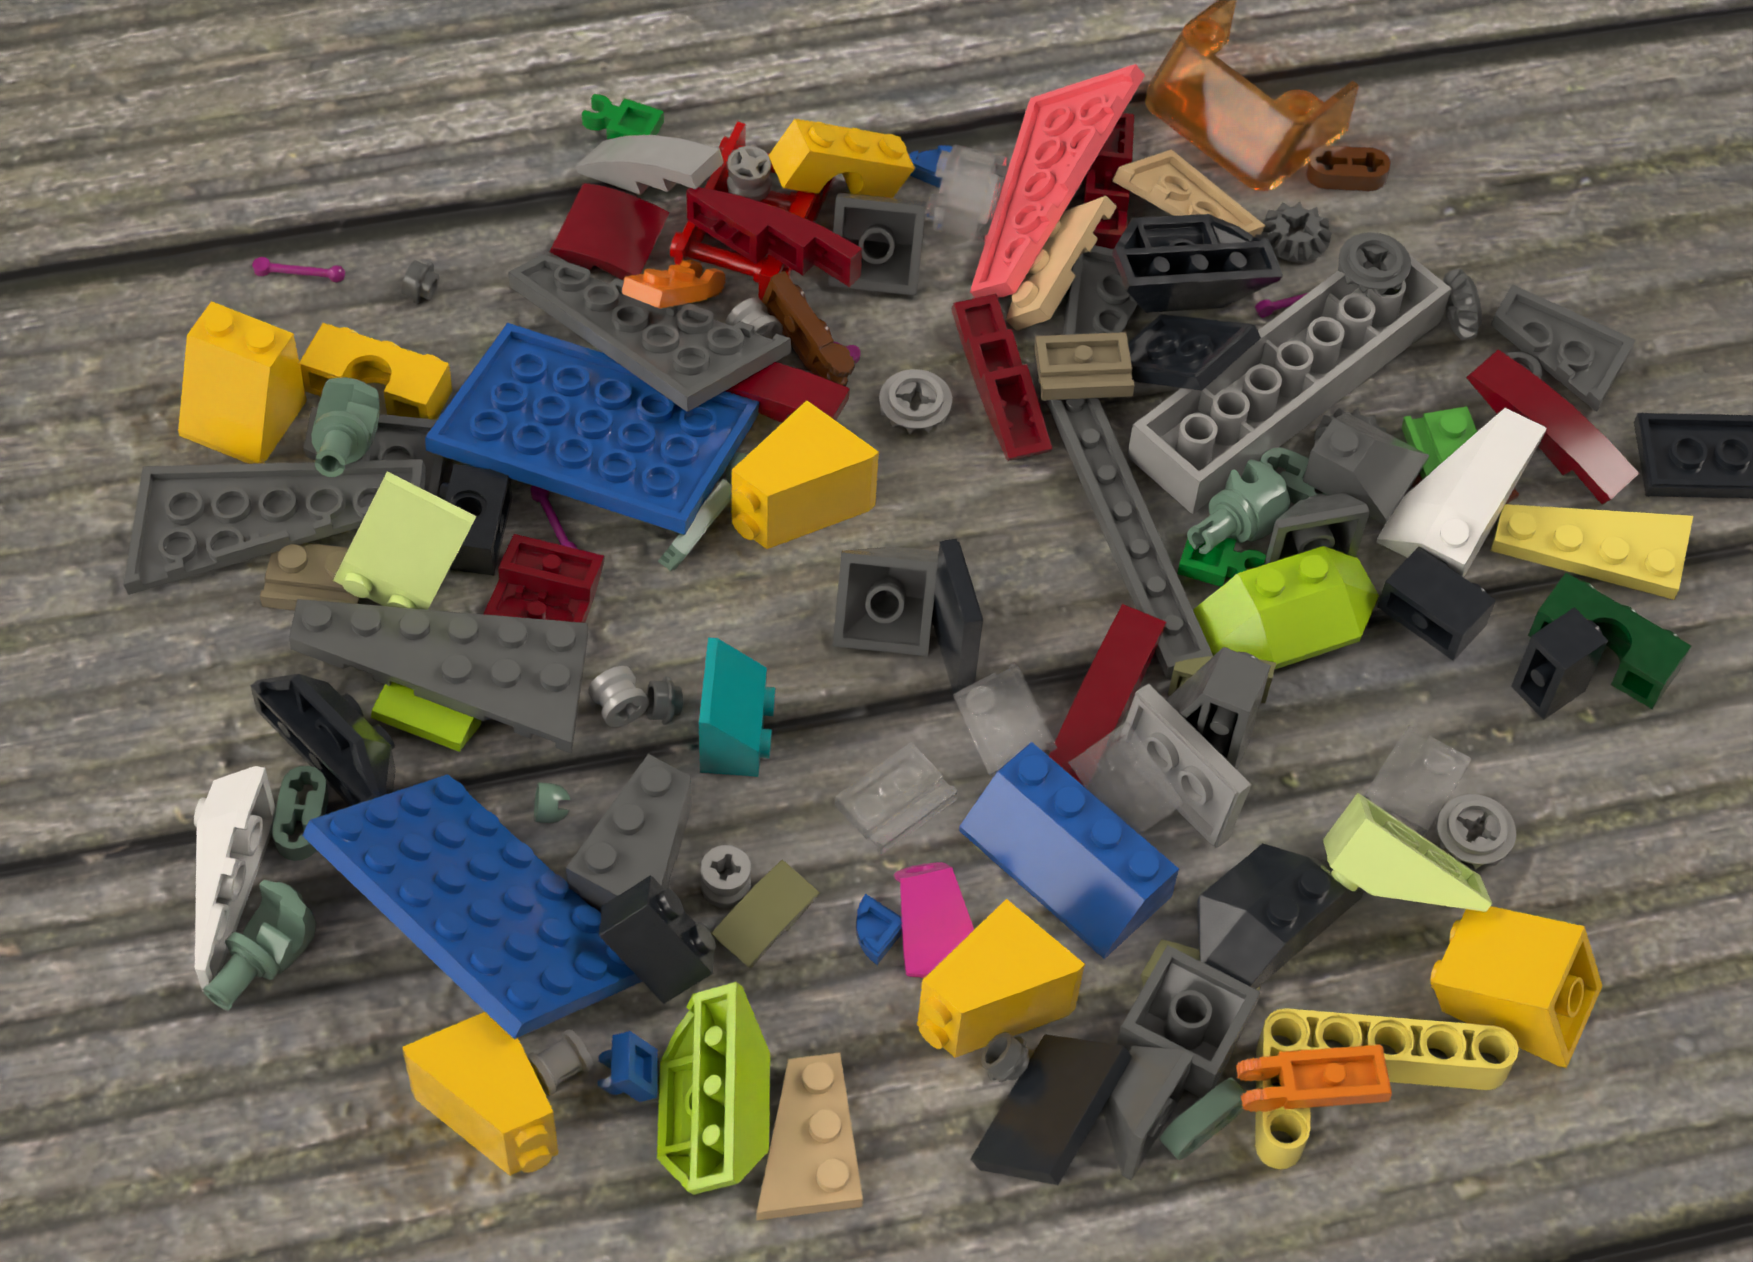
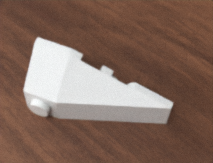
[1376,408,1547,577]
[194,766,276,992]

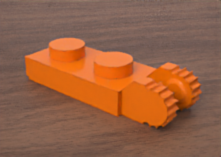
[622,259,726,309]
[1236,1045,1392,1112]

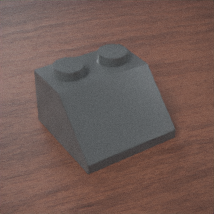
[828,193,927,295]
[1117,945,1261,1098]

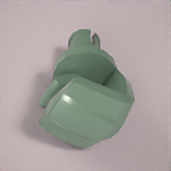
[311,377,380,477]
[1187,459,1290,554]
[203,880,316,1011]

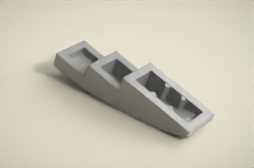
[575,135,724,195]

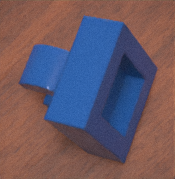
[597,1031,658,1102]

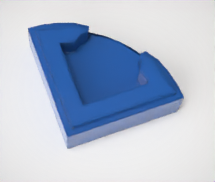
[909,145,960,188]
[856,894,902,965]

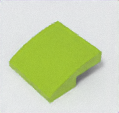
[371,682,482,752]

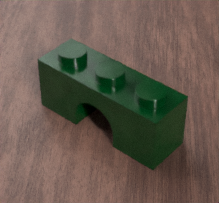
[1528,573,1692,710]

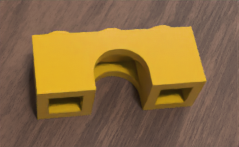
[768,118,915,198]
[299,323,453,420]

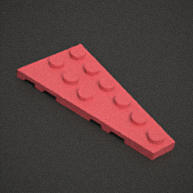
[970,64,1145,298]

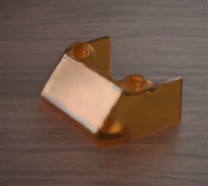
[1145,0,1359,191]

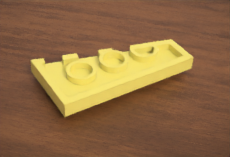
[1491,504,1693,600]

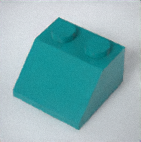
[699,637,776,777]

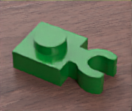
[582,94,664,140]
[1177,537,1266,587]

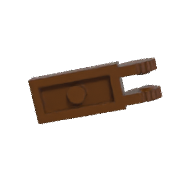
[762,271,855,387]

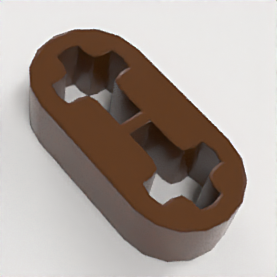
[1306,145,1391,191]

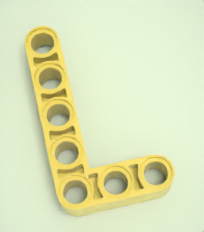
[1255,1008,1519,1169]

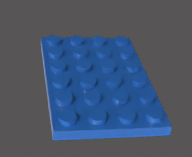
[425,323,759,535]
[302,774,642,1039]

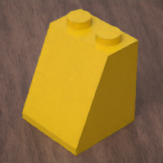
[178,301,307,464]
[732,400,879,549]
[917,899,1085,1058]
[1430,906,1603,1068]
[402,1012,559,1176]

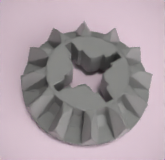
[879,369,952,434]
[1435,794,1516,870]

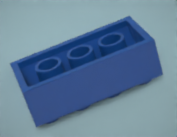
[959,742,1179,959]

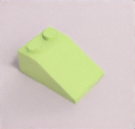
[333,471,477,610]
[1323,793,1492,912]

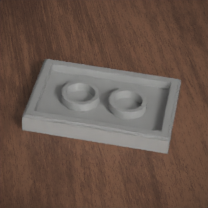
[1116,683,1252,848]

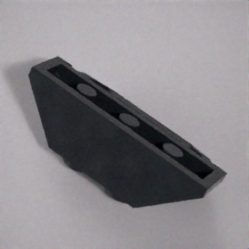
[1112,214,1283,313]
[250,674,396,806]
[1197,843,1363,989]

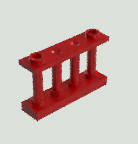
[670,121,835,301]

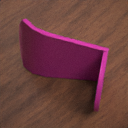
[894,862,974,978]

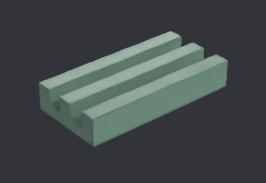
[658,479,732,571]

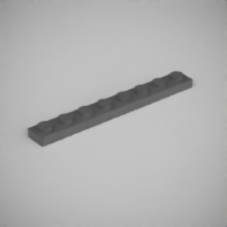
[1037,375,1213,677]

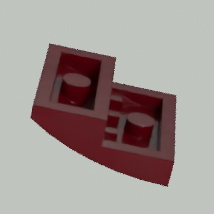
[549,183,670,281]
[483,534,605,623]

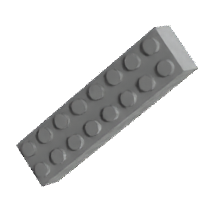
[1127,255,1452,514]

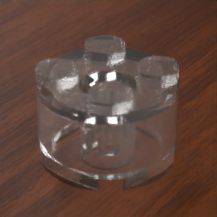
[925,144,1007,244]

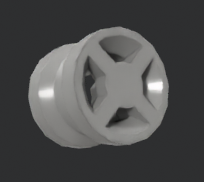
[727,146,772,201]
[725,297,783,339]
[588,666,649,727]
[701,845,751,908]

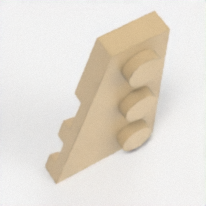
[1113,149,1265,236]
[1006,196,1117,331]
[756,1053,863,1220]

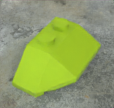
[1193,546,1379,669]
[657,982,770,1195]

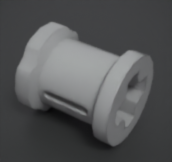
[527,1029,594,1097]

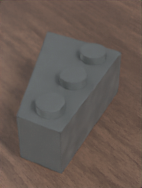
[1166,647,1271,770]
[566,754,692,913]

